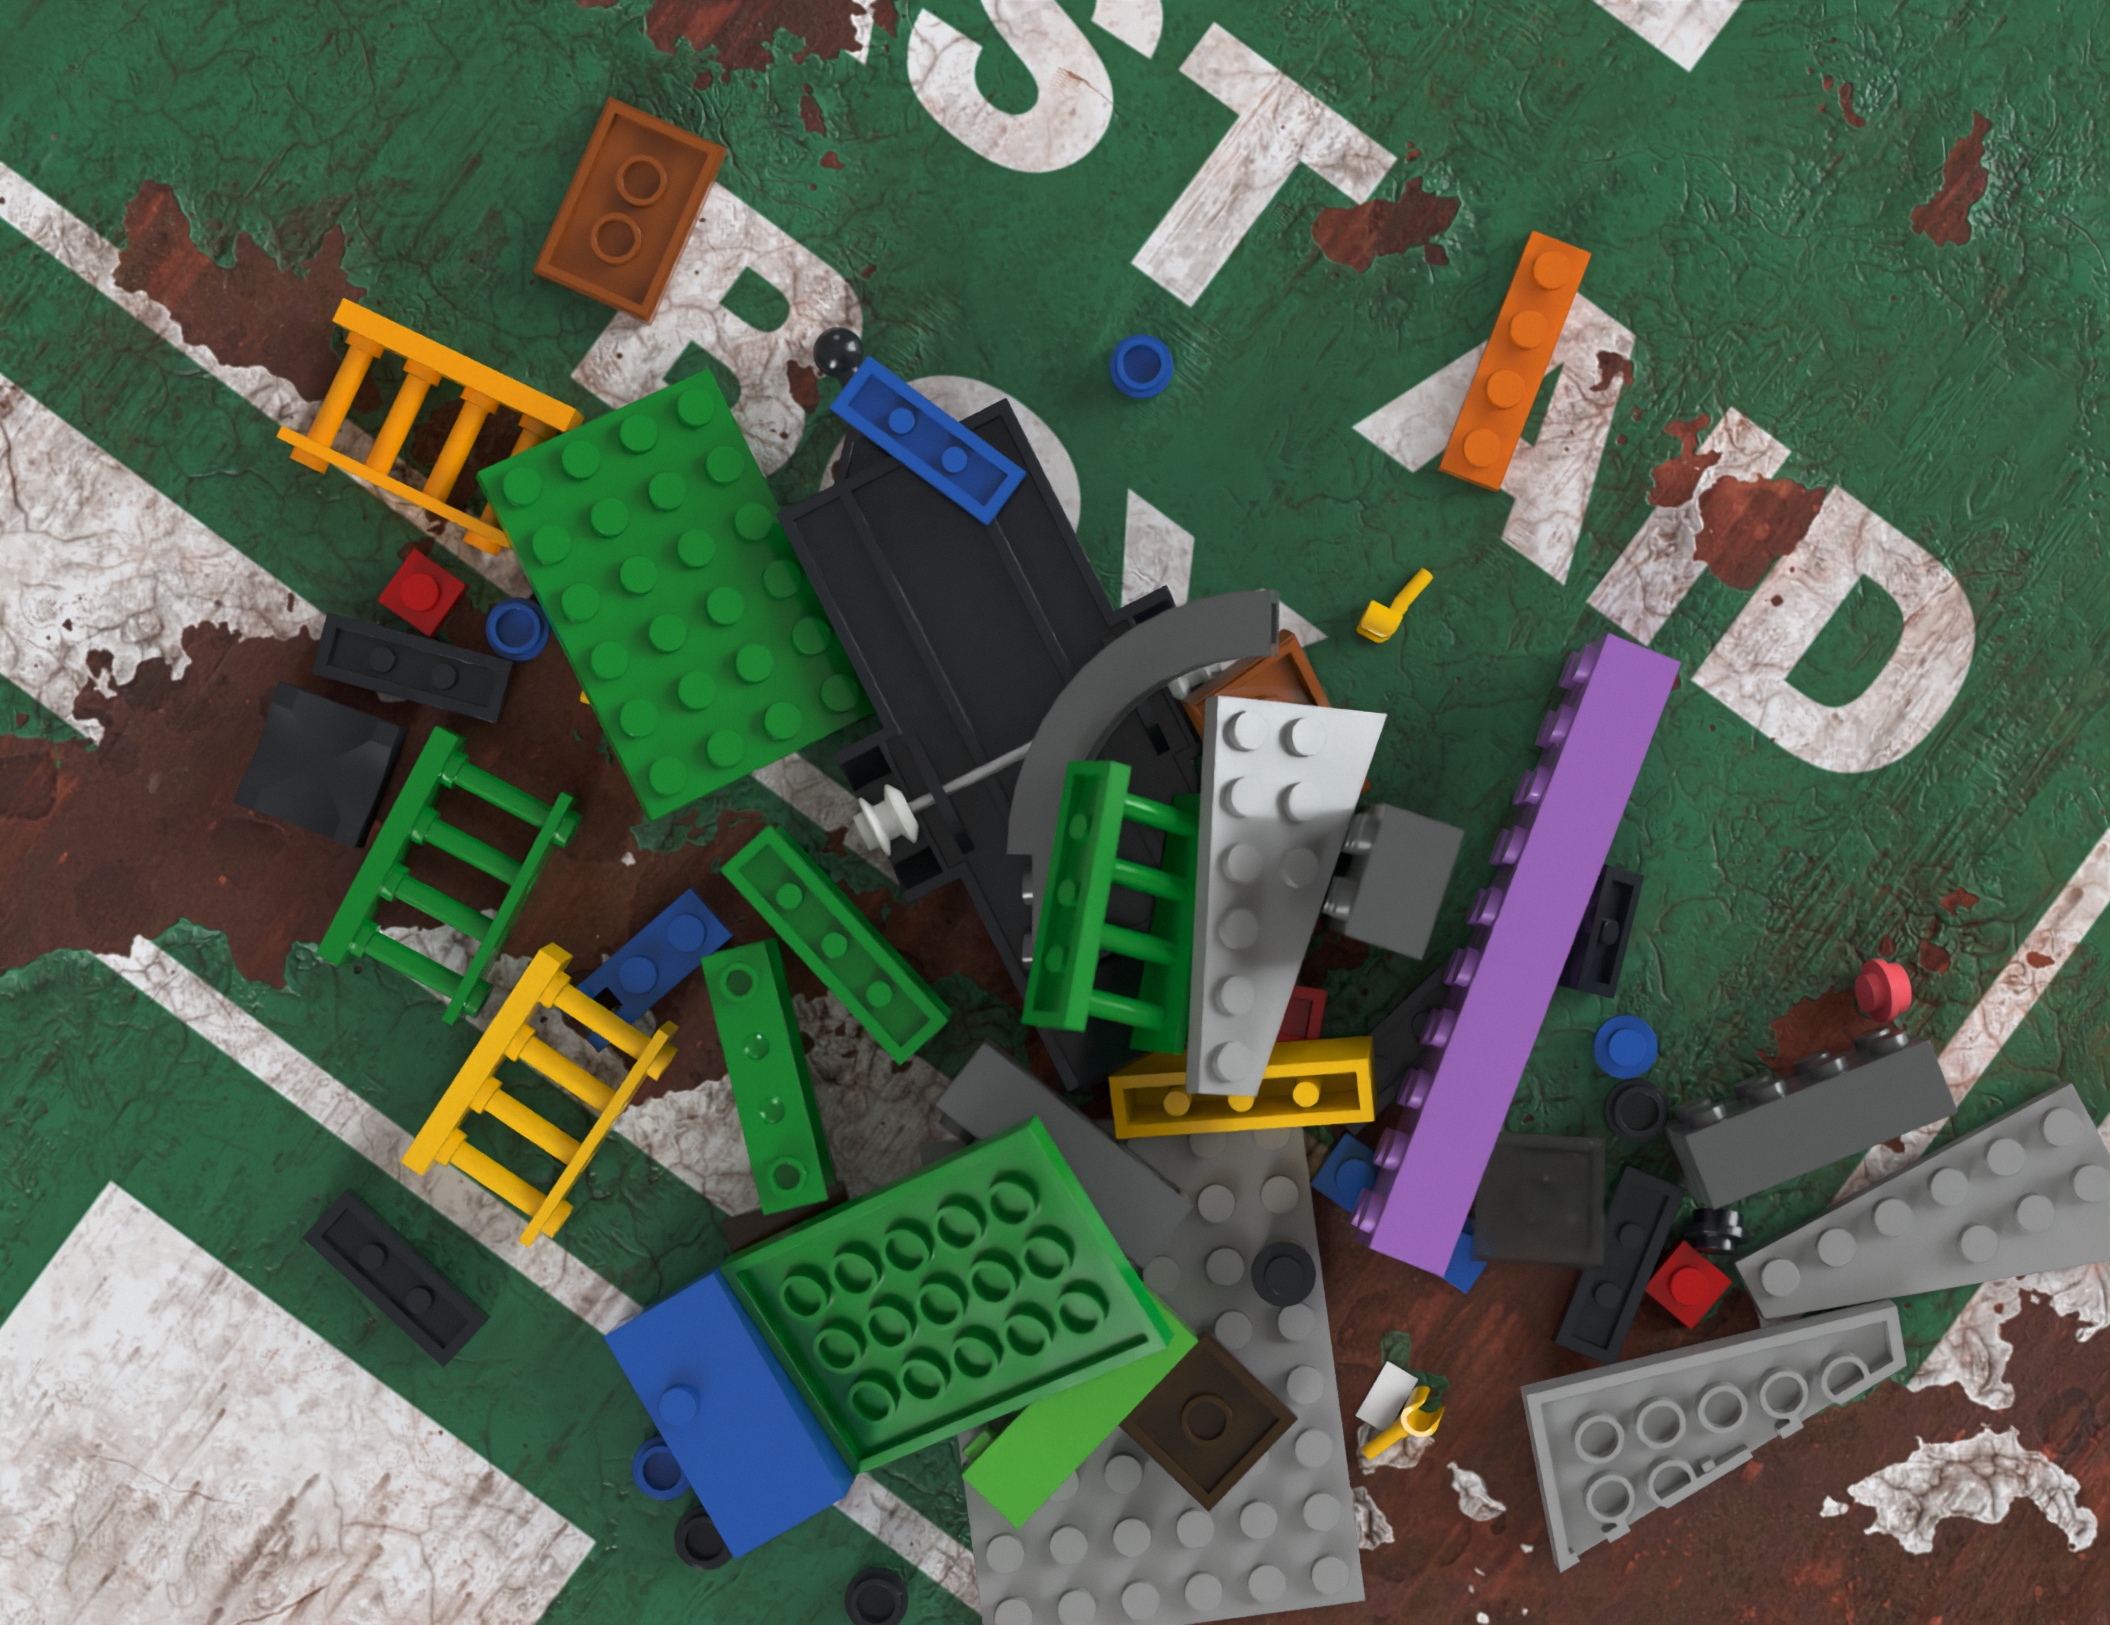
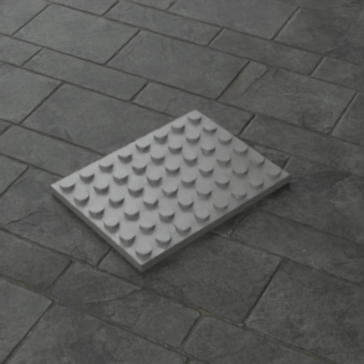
[919,1117,1366,1625]

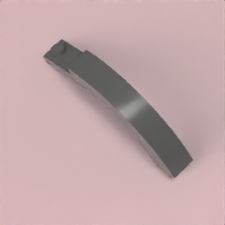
[1007,589,1279,970]

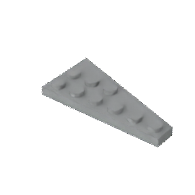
[1185,695,1387,1096]
[1730,1081,2110,1319]
[1520,1298,1907,1573]

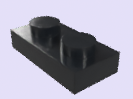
[1557,864,1645,999]

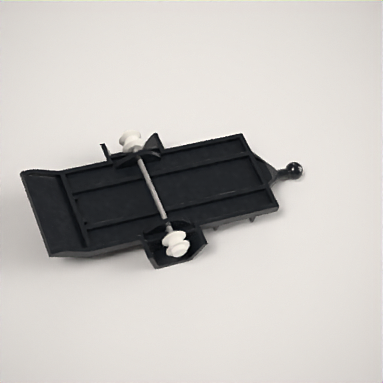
[776,327,1302,1095]

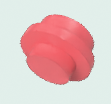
[1855,959,1912,1023]

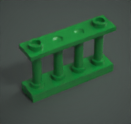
[316,726,583,1026]
[1021,761,1201,1055]
[720,825,953,1065]
[700,937,837,1215]

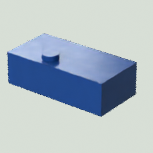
[604,1260,857,1560]

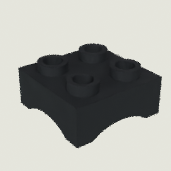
[233,682,409,848]

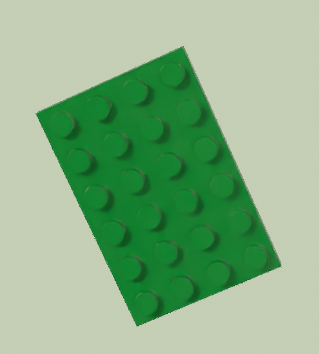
[476,368,876,823]
[719,1115,1174,1477]

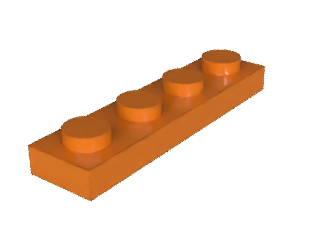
[1437,230,1592,493]

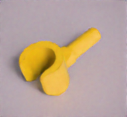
[1356,568,1433,643]
[1362,1386,1445,1460]

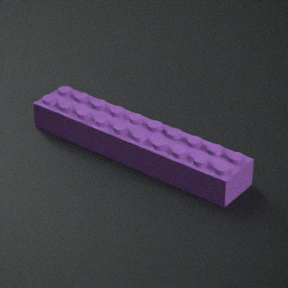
[1349,633,1681,1277]

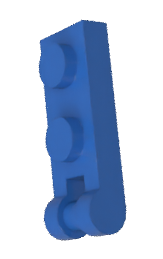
[559,888,734,1053]

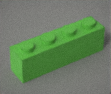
[961,1278,1198,1530]

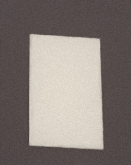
[1355,1361,1418,1432]

